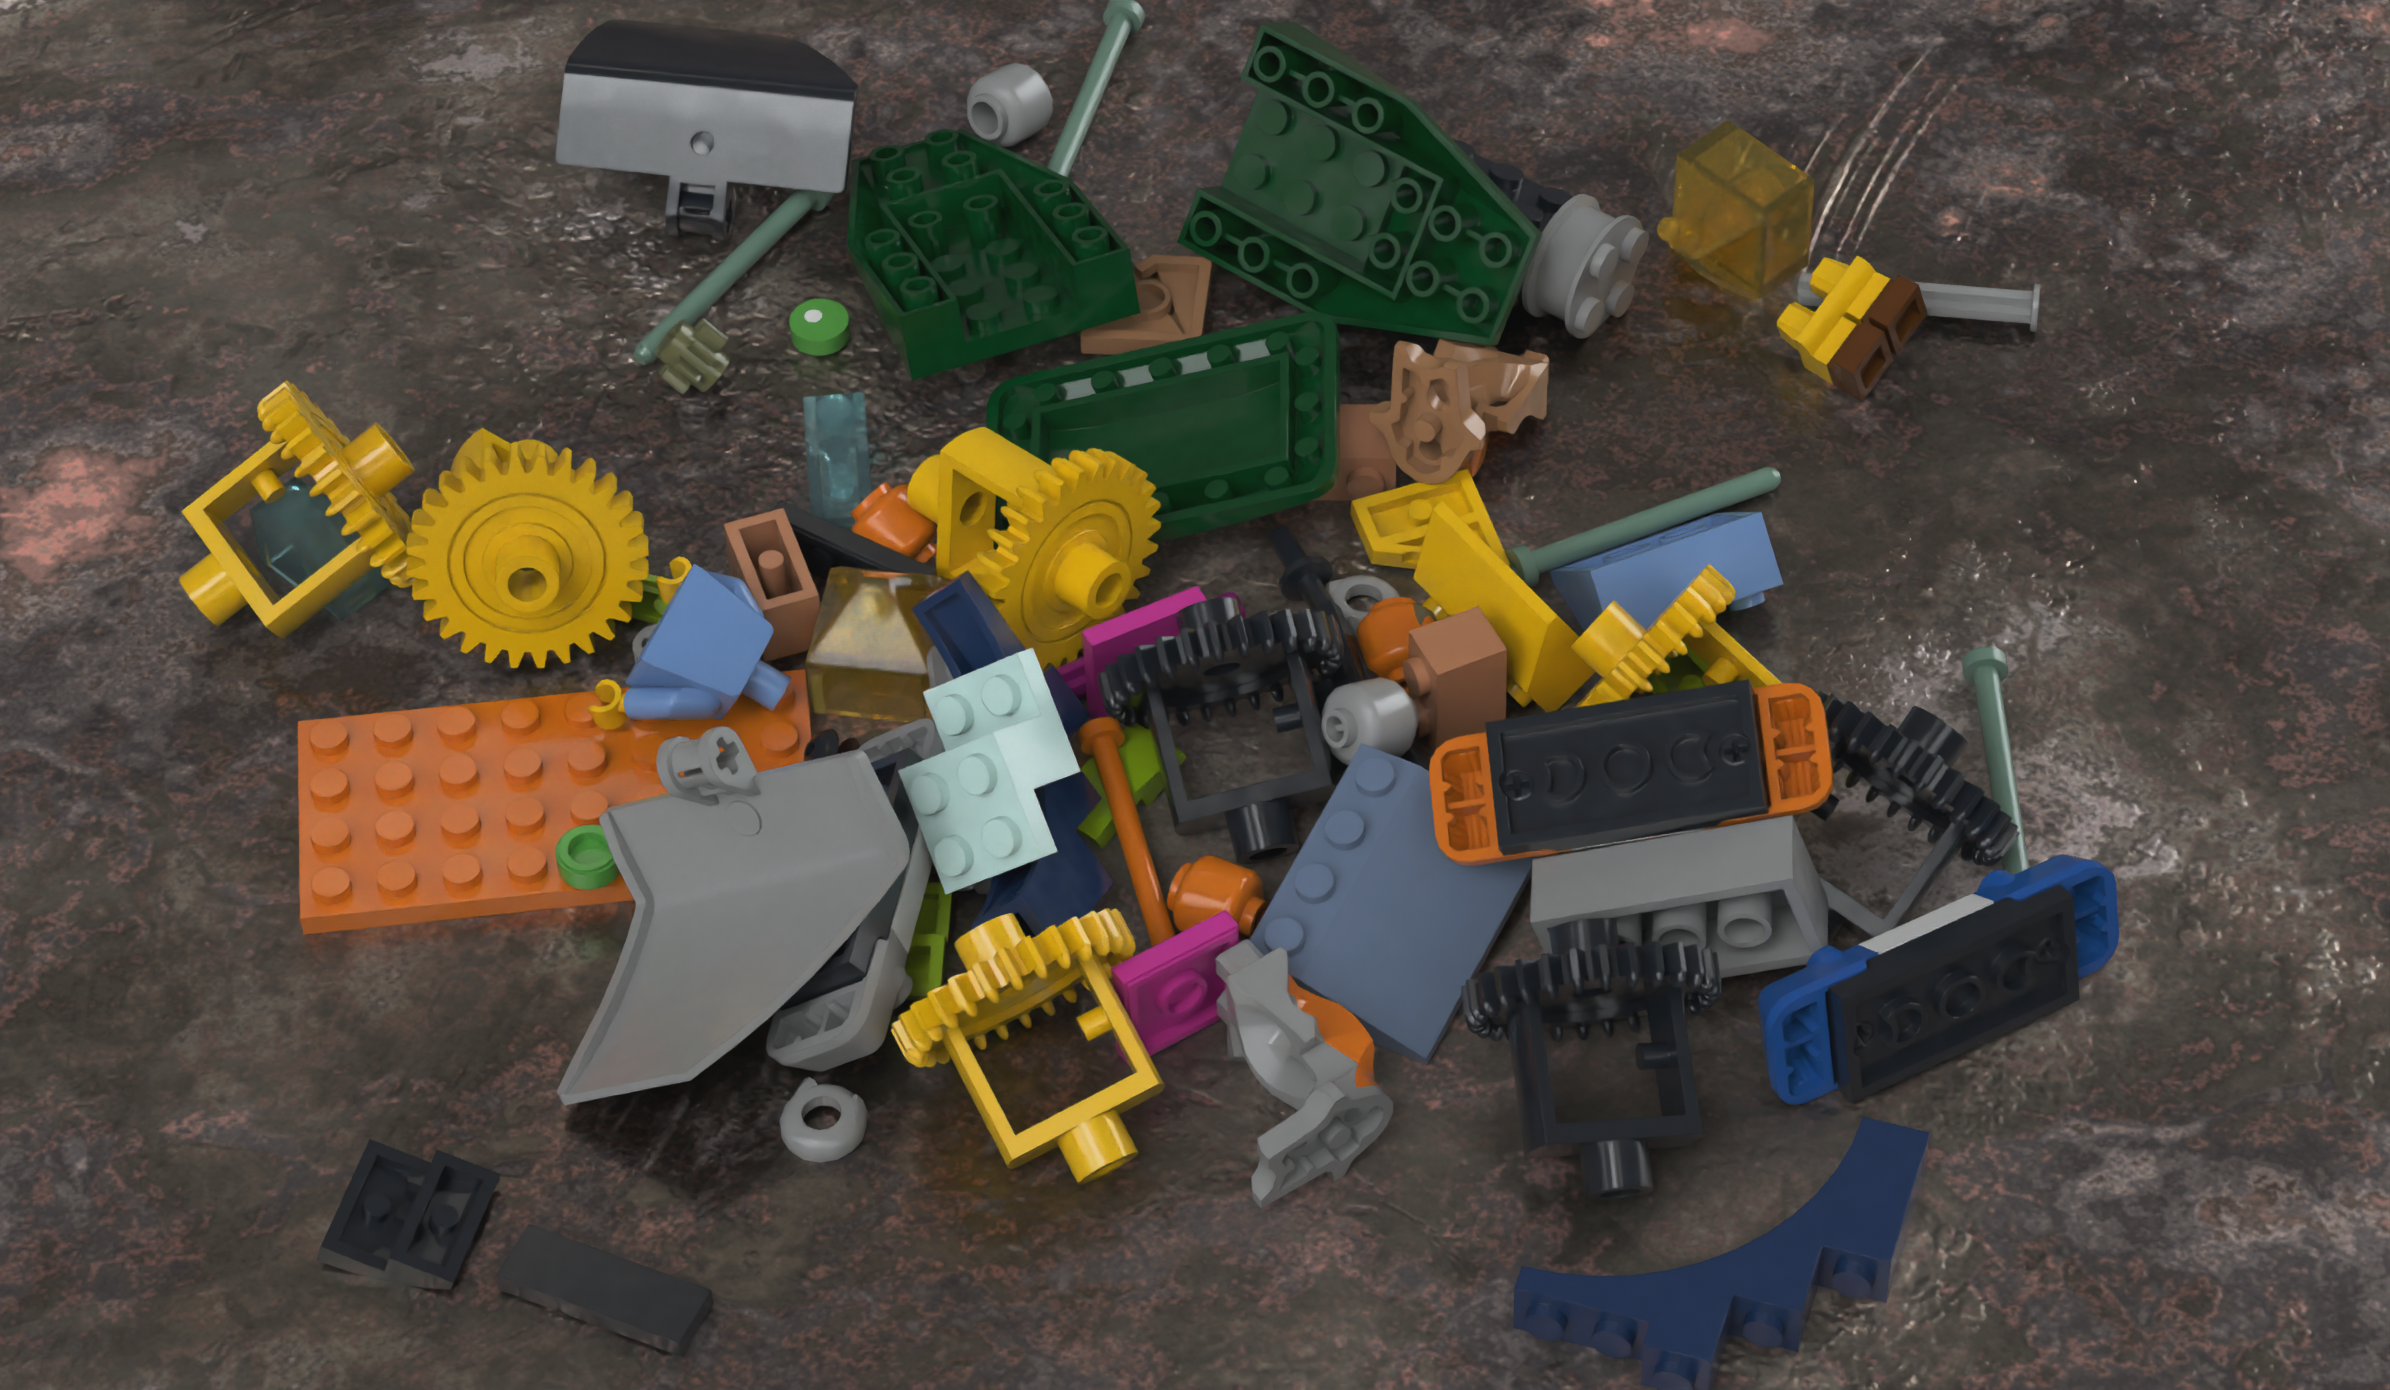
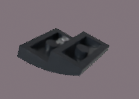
[317,1139,501,1290]

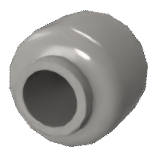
[967,63,1053,147]
[1321,677,1418,765]

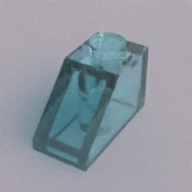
[803,392,873,530]
[249,477,388,621]

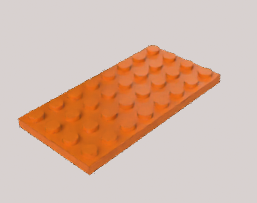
[298,669,812,935]

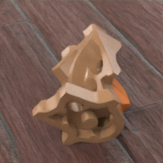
[1369,338,1549,484]

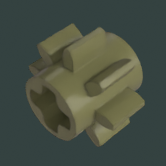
[655,318,730,394]

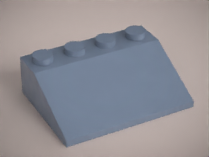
[1250,743,1539,1065]

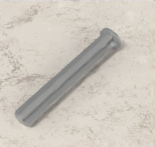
[1797,273,2041,332]

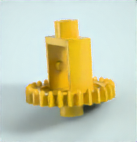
[179,380,415,639]
[907,427,1161,671]
[406,428,649,668]
[1570,564,1782,708]
[891,908,1165,1185]

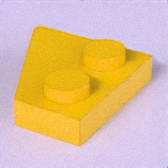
[1350,469,1510,569]

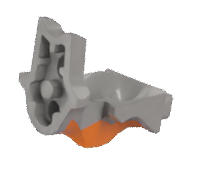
[1216,940,1393,1208]

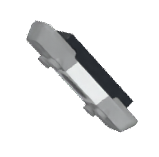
[766,718,945,1072]

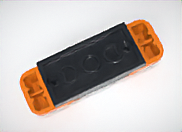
[1429,679,1834,866]

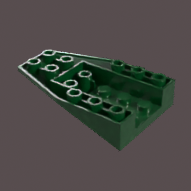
[1177,22,1543,346]
[847,129,1140,381]

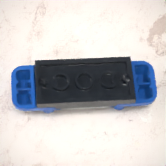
[1758,854,2119,1105]

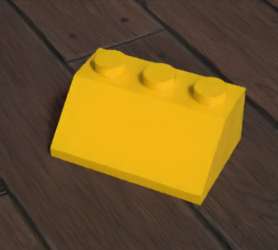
[1413,500,1596,712]

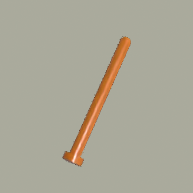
[1077,717,1176,947]

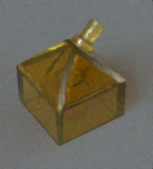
[1657,120,1815,301]
[805,566,952,722]

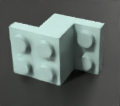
[898,648,1080,894]

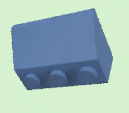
[1549,512,1783,631]

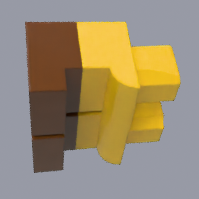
[1776,255,1928,402]

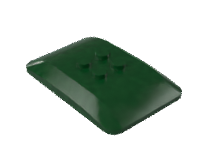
[986,311,1340,550]

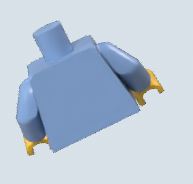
[588,556,791,729]

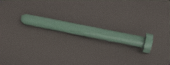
[1047,0,1145,177]
[633,189,834,365]
[1505,467,1781,588]
[1962,647,2030,874]

